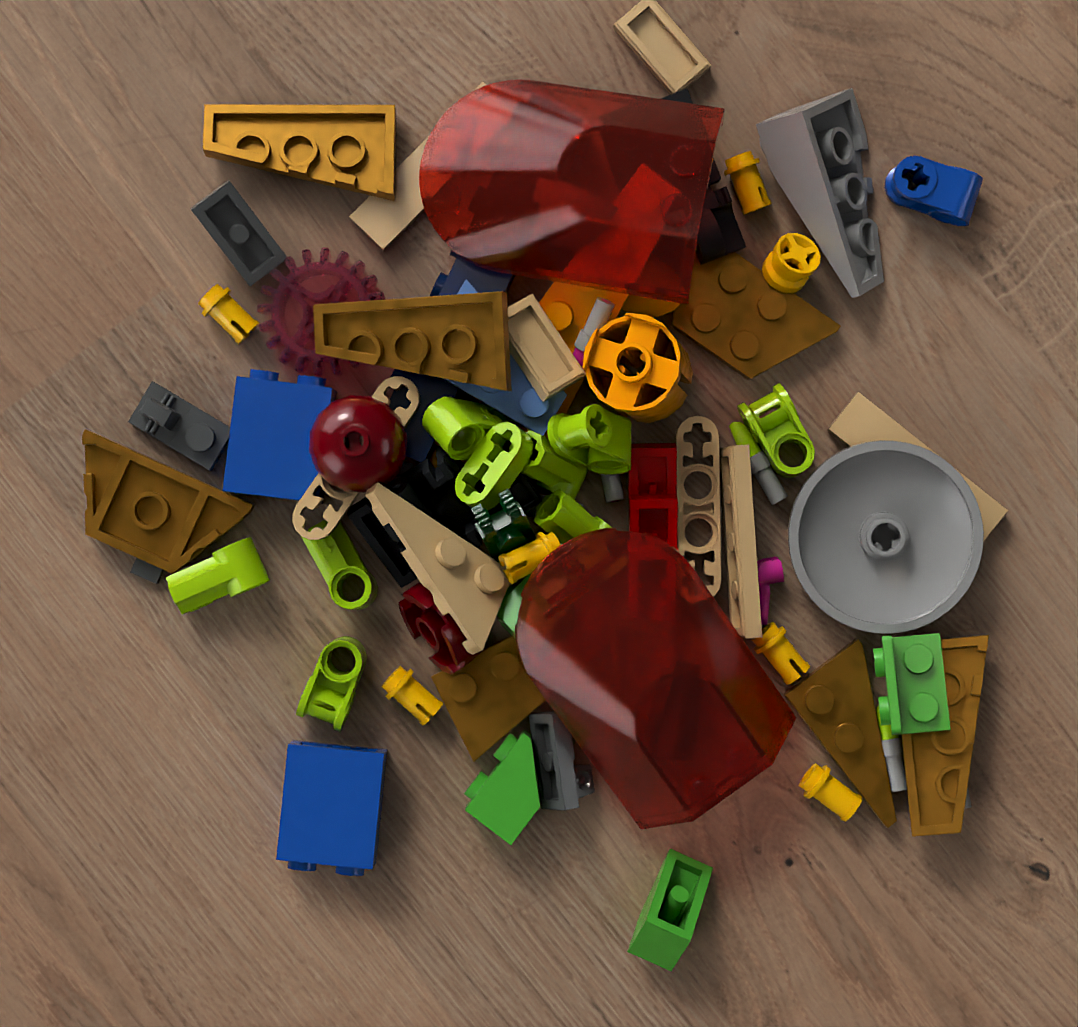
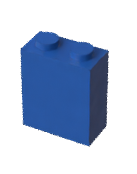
[222,369,337,504]
[276,740,388,876]

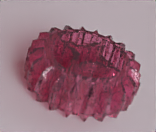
[257,247,386,377]

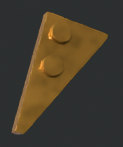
[784,639,897,828]

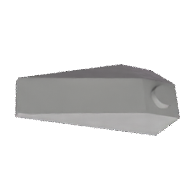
[756,88,884,298]

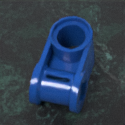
[884,156,983,226]

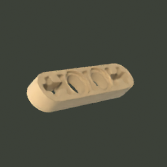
[292,376,420,540]
[675,416,721,602]

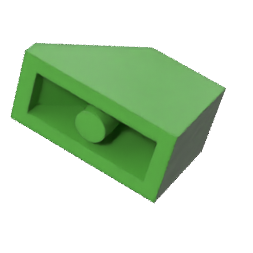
[627,849,713,971]

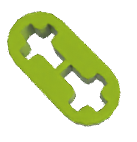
[455,422,533,510]

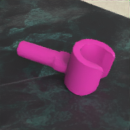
[757,556,784,625]

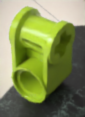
[737,383,815,478]
[422,396,518,461]
[547,404,632,475]
[296,636,367,732]

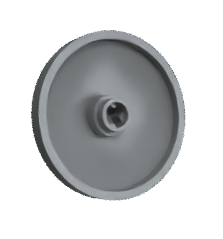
[788,440,984,634]

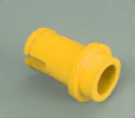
[724,150,772,215]
[198,284,260,345]
[498,532,564,584]
[751,622,810,685]
[381,665,443,726]
[799,763,862,822]

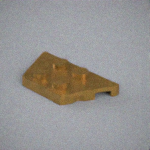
[671,228,841,380]
[82,429,255,574]

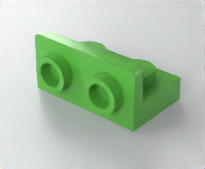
[873,633,951,735]

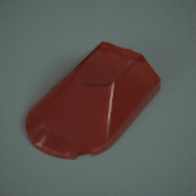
[419,79,725,304]
[515,528,797,829]

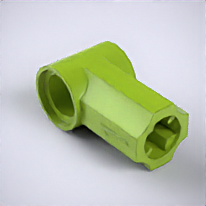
[508,430,589,500]
[533,489,629,579]
[301,520,378,610]
[166,537,270,614]

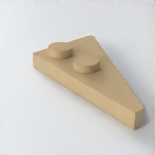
[365,482,510,655]

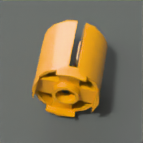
[582,313,693,423]

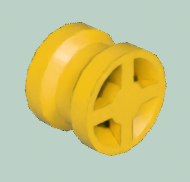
[762,233,821,294]

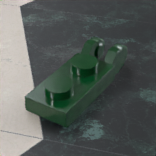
[471,489,536,577]

